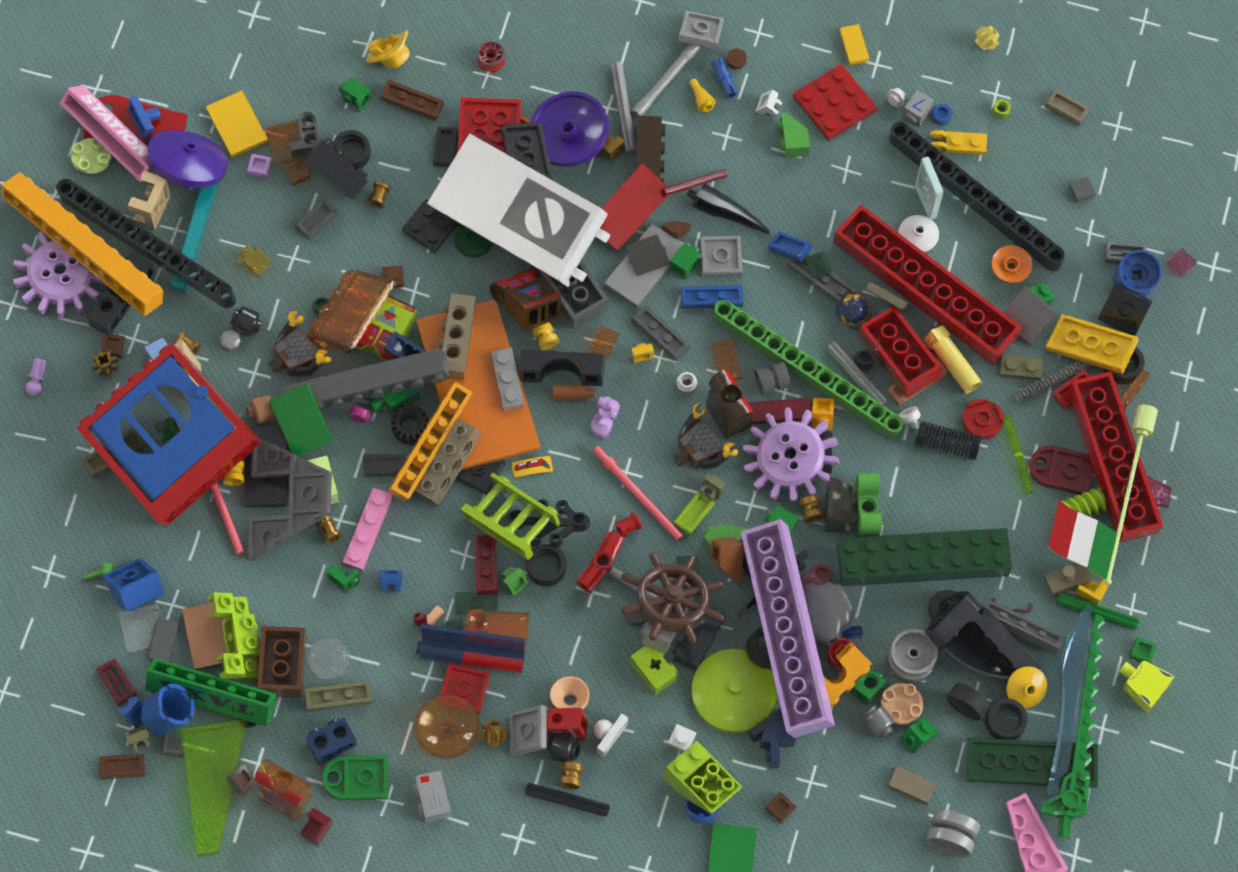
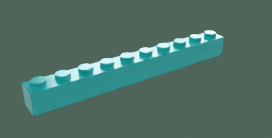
[170,183,218,294]

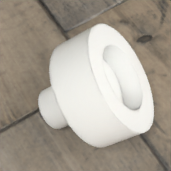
[898,406,921,428]

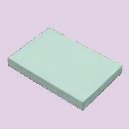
[915,157,944,220]

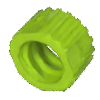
[992,99,1011,119]

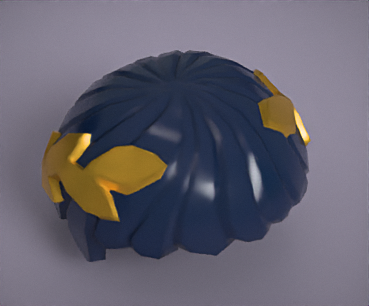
[836,294,870,326]

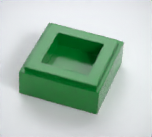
[1130,637,1157,664]

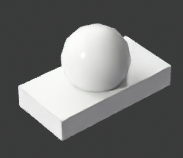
[593,714,628,758]

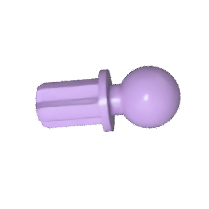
[25,358,46,397]

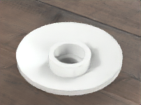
[898,215,939,252]

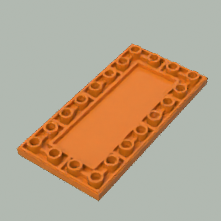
[416,300,541,470]

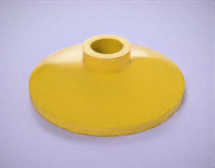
[1006,666,1047,709]

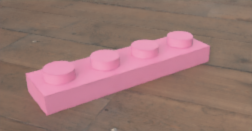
[342,488,393,572]

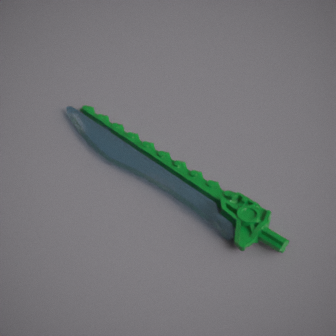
[1040,605,1105,840]

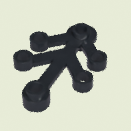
[508,499,590,547]

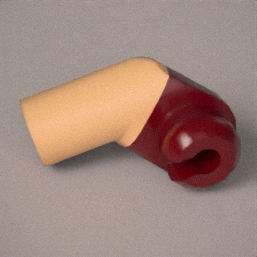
[413,605,444,627]

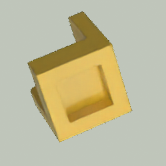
[1074,579,1109,605]

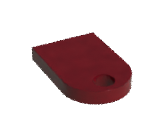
[1029,446,1093,495]

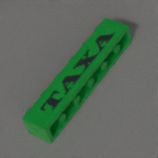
[145,658,276,727]

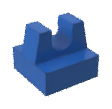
[380,570,402,592]
[118,696,143,728]

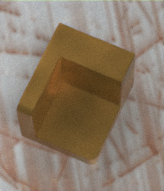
[599,134,625,162]

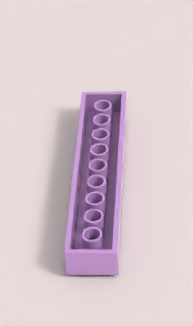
[741,519,835,738]

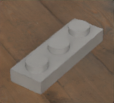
[491,348,524,411]

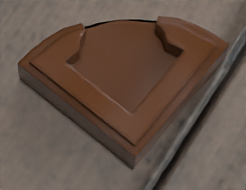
[662,221,691,239]

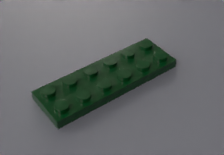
[967,737,1098,788]

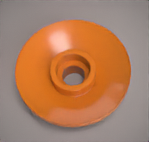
[991,245,1033,283]

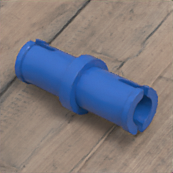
[711,57,738,98]

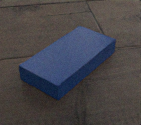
[768,231,813,262]

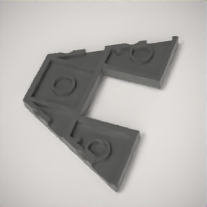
[248,438,332,561]

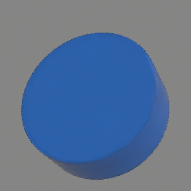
[931,104,952,125]

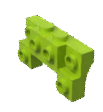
[207,592,260,682]

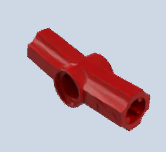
[576,531,624,593]

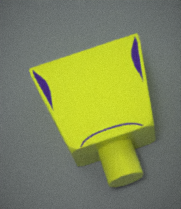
[1119,661,1174,713]

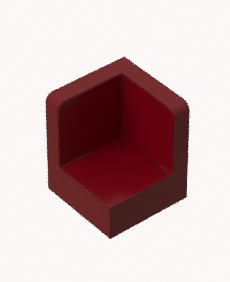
[300,808,332,846]

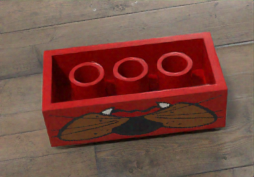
[859,306,942,398]

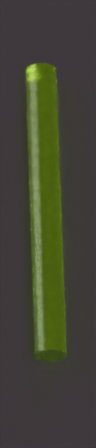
[1004,415,1034,494]

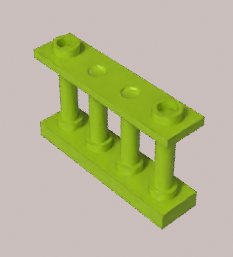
[461,473,560,560]

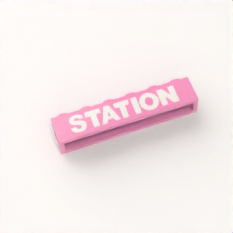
[59,85,158,182]

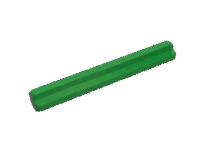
[1056,593,1139,630]

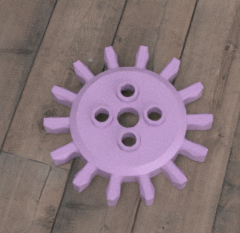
[13,231,105,318]
[743,407,839,503]

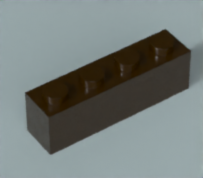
[636,116,665,183]

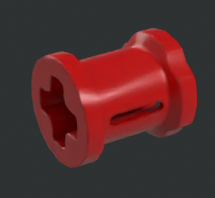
[614,512,642,538]

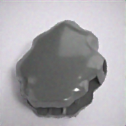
[802,582,855,646]

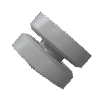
[888,629,938,683]
[925,809,980,858]

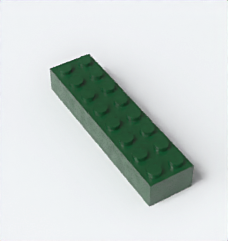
[837,528,1012,586]

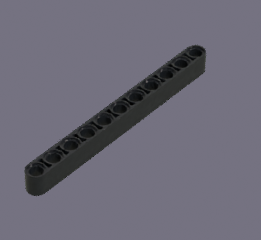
[889,122,1065,271]
[56,179,236,308]

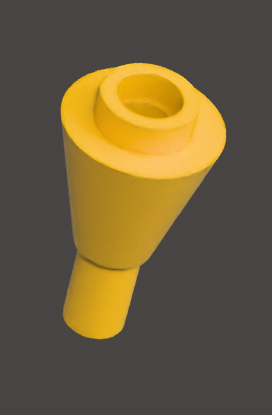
[689,79,716,112]

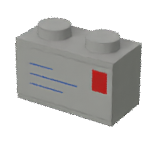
[412,770,451,823]

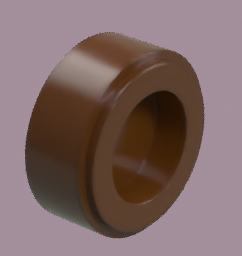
[727,48,747,69]

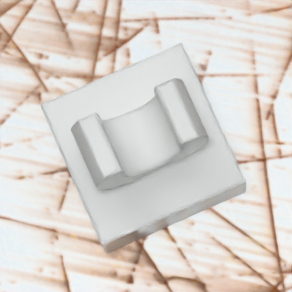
[755,90,782,116]

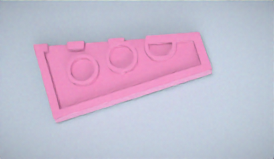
[1006,793,1068,872]

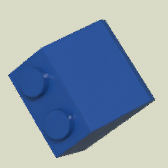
[102,558,164,612]

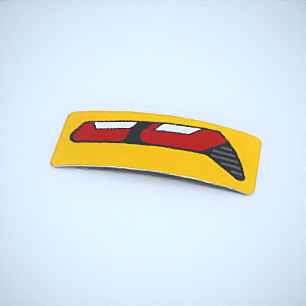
[511,456,553,478]

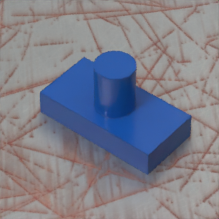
[127,96,160,141]

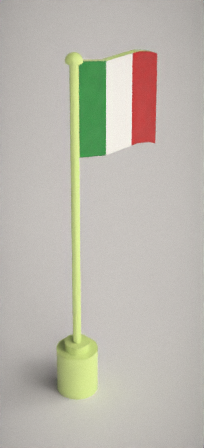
[1048,405,1158,585]

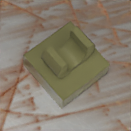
[700,472,726,502]
[124,725,150,752]

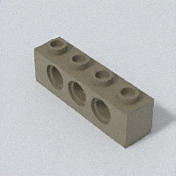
[439,293,476,380]
[415,418,482,506]

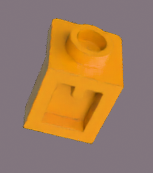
[812,398,834,430]

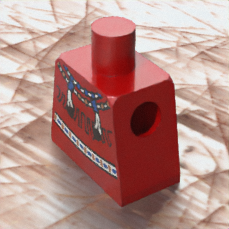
[546,708,588,741]

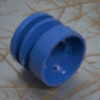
[1113,250,1162,297]

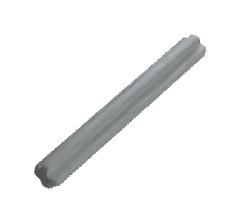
[611,62,637,154]

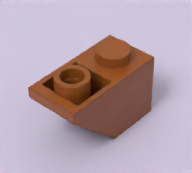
[710,537,745,584]

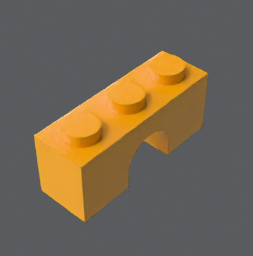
[823,642,872,707]

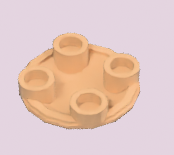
[881,683,923,725]

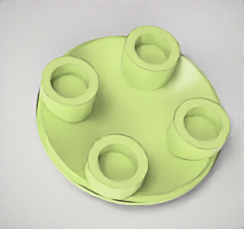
[71,138,112,174]

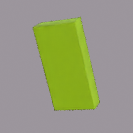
[674,491,716,537]

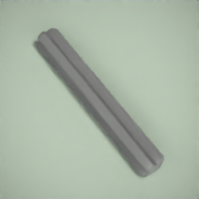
[827,342,886,405]

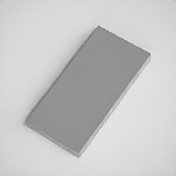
[604,223,683,308]

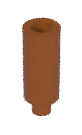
[553,385,594,400]

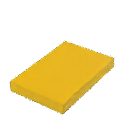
[206,91,268,158]

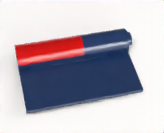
[416,624,525,673]

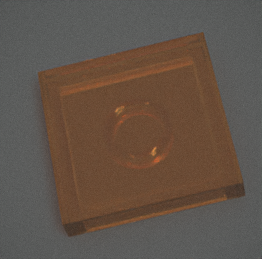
[265,120,312,166]

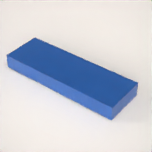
[680,285,743,309]

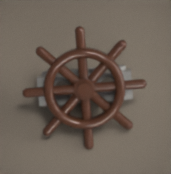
[621,552,725,654]

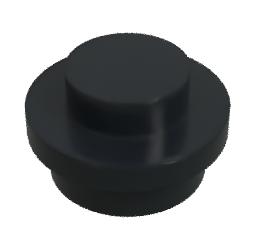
[853,350,874,370]

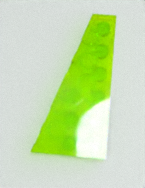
[181,720,247,857]

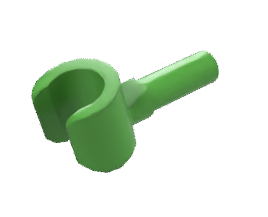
[84,563,114,580]

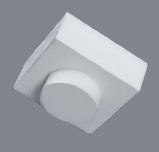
[668,724,696,752]

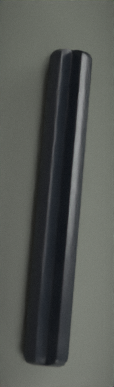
[525,783,610,817]

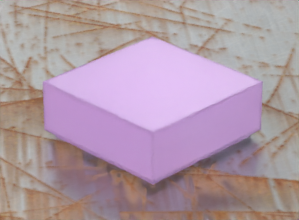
[247,154,272,178]

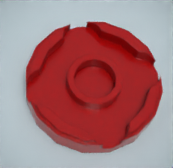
[962,399,1004,440]

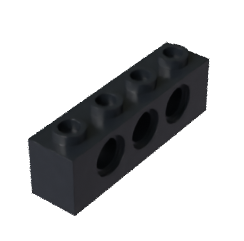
[86,252,155,334]

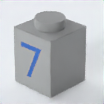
[902,90,934,126]

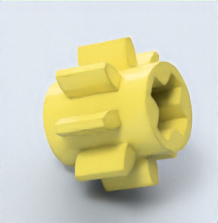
[975,26,1000,50]

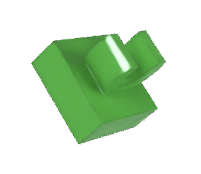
[502,567,529,597]

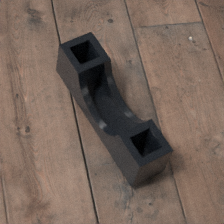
[518,349,605,386]

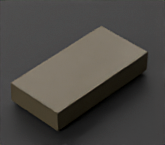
[1045,89,1090,126]
[888,766,936,805]

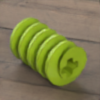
[1061,487,1107,517]

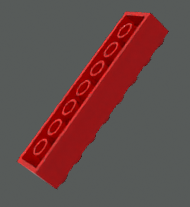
[1067,372,1163,543]

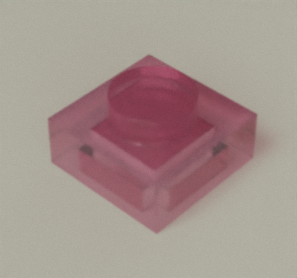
[1167,248,1197,277]

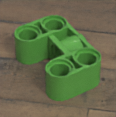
[855,473,882,537]

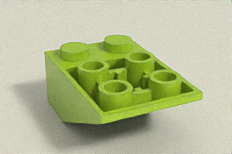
[662,741,742,814]

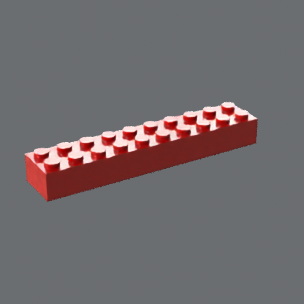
[833,204,1022,365]

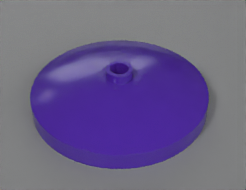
[530,91,609,167]
[146,130,228,188]

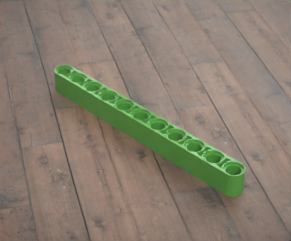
[714,300,903,439]

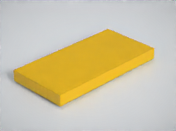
[1045,314,1139,374]

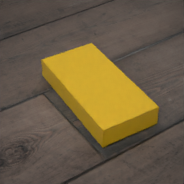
[839,24,869,66]

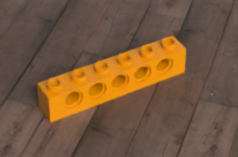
[388,382,473,502]

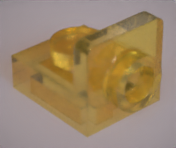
[237,245,273,277]

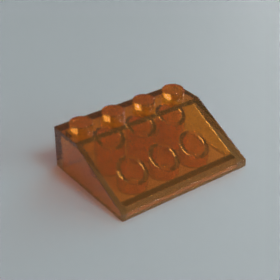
[306,270,396,351]

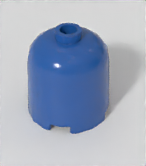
[140,684,195,735]

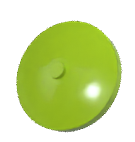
[691,649,777,734]

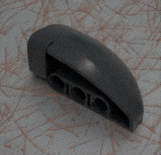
[925,591,1041,679]

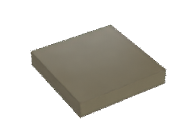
[866,282,910,309]

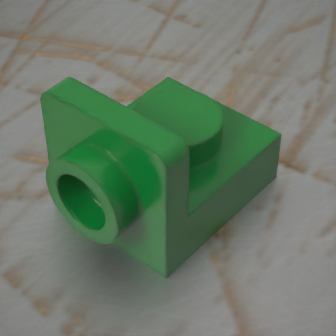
[326,564,360,593]

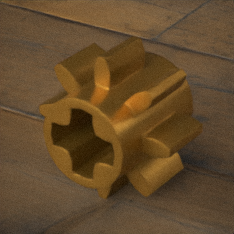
[92,350,118,377]
[481,720,507,747]

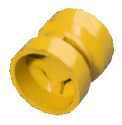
[532,322,560,350]
[223,461,244,486]

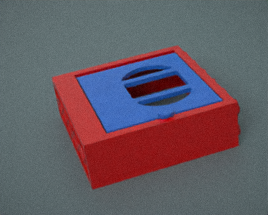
[77,343,262,526]

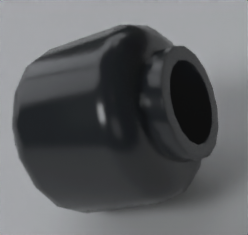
[230,306,262,337]
[547,734,581,763]

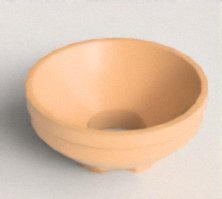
[550,676,589,709]

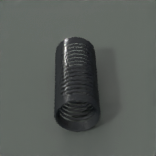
[915,420,982,461]

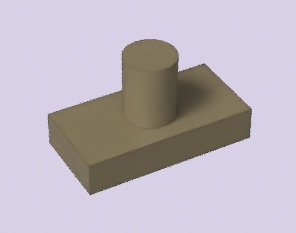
[1044,564,1092,596]

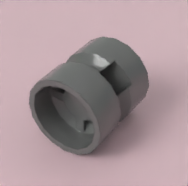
[754,362,791,395]

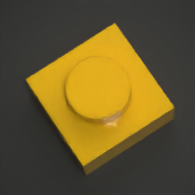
[631,343,654,364]

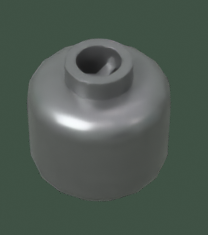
[862,705,894,738]

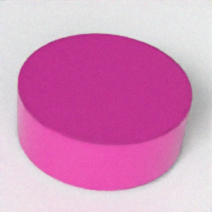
[349,406,371,423]

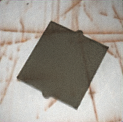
[624,234,670,276]

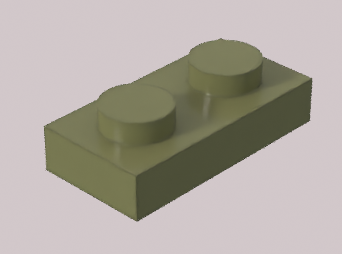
[1000,355,1043,380]

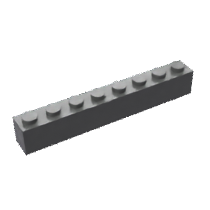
[281,348,450,411]

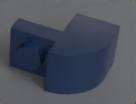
[760,720,796,768]

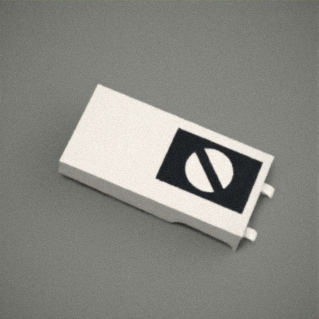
[427,133,610,287]

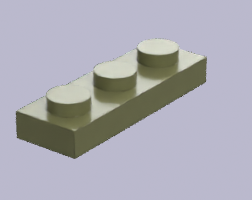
[81,428,147,478]
[305,681,372,712]

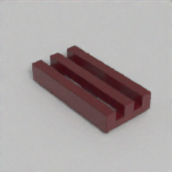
[96,658,137,706]

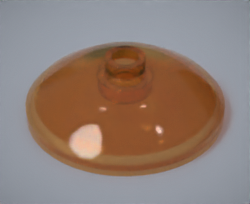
[414,695,480,759]

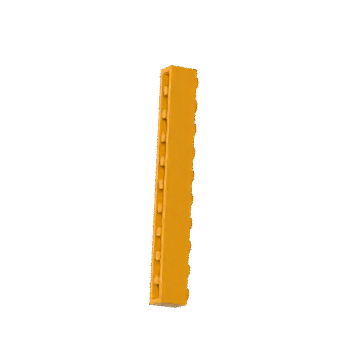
[1,172,163,317]

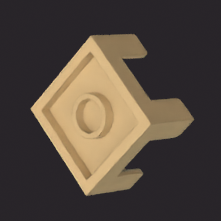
[128,171,171,231]

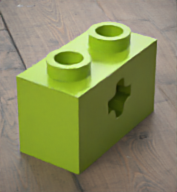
[630,646,677,696]

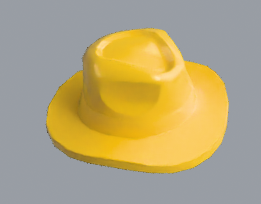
[366,29,410,69]

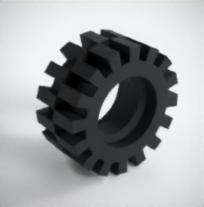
[391,404,429,445]

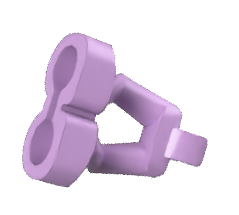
[591,397,620,439]

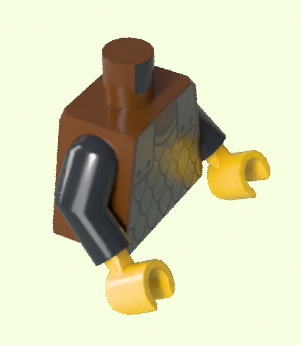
[268,311,331,376]
[673,403,738,469]

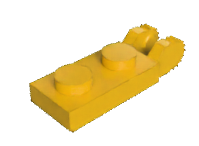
[930,130,987,155]

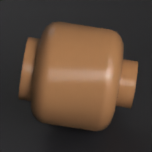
[246,395,276,424]

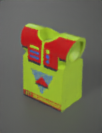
[348,291,418,361]

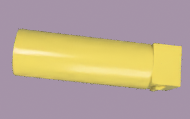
[924,325,982,394]

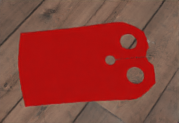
[83,95,188,147]

